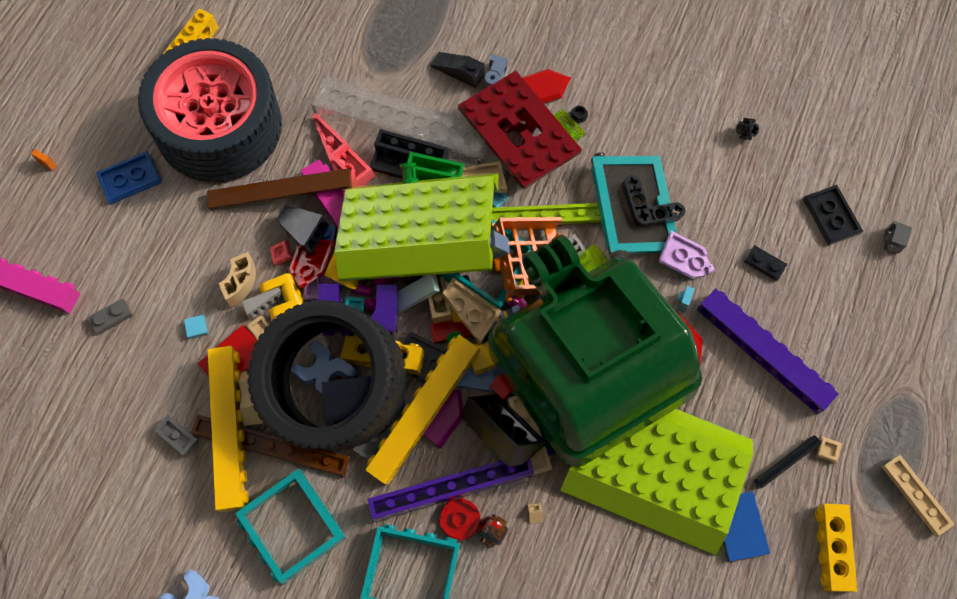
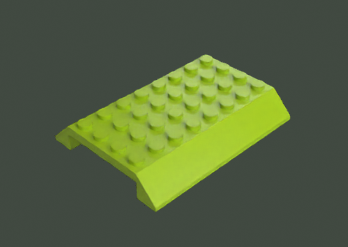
[334,173,499,281]
[560,409,753,555]

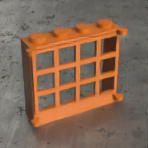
[491,217,564,302]

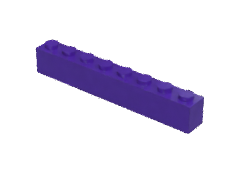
[697,288,839,415]
[368,459,534,522]

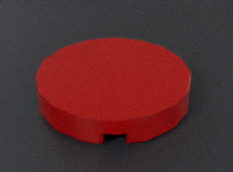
[440,498,480,541]

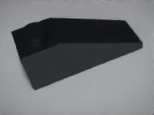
[430,52,484,88]

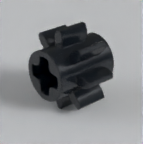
[736,118,759,140]

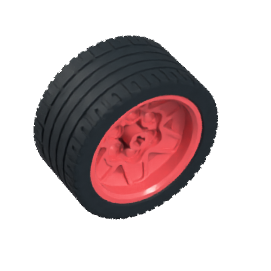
[138,38,282,182]

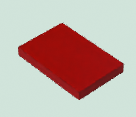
[197,325,258,376]

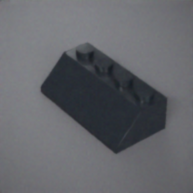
[460,394,547,467]

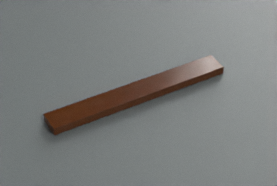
[207,168,352,210]
[190,415,351,477]

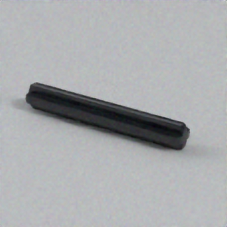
[754,435,821,489]

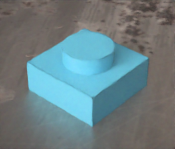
[677,286,695,311]

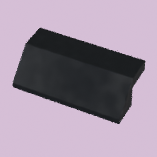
[369,129,449,179]

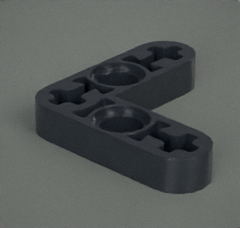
[622,175,686,227]

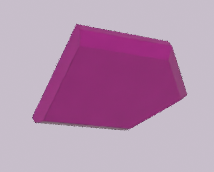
[423,389,463,448]

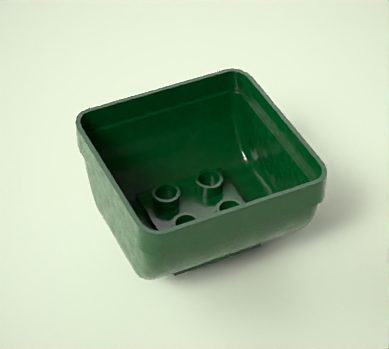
[488,235,702,467]

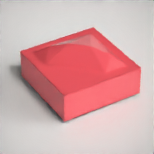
[270,240,293,266]

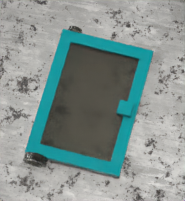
[591,152,677,260]

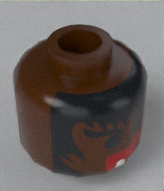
[477,514,508,547]

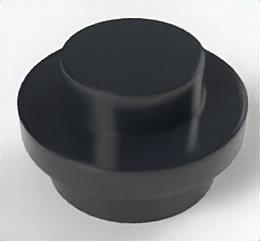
[570,105,588,123]

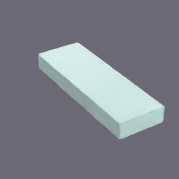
[398,274,440,313]

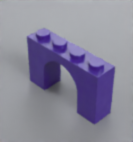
[318,284,399,336]

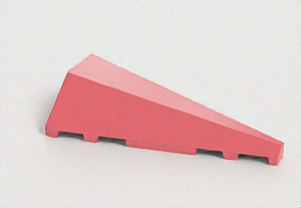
[312,113,375,190]

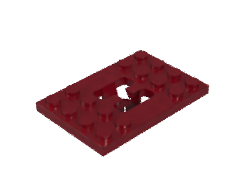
[458,71,582,190]

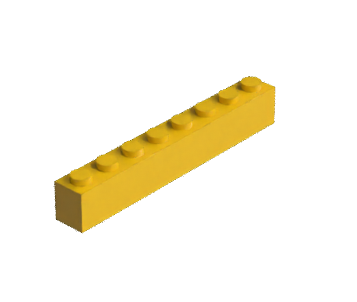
[366,335,480,484]
[208,346,248,512]

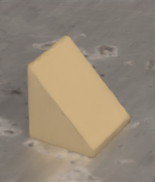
[528,503,543,524]

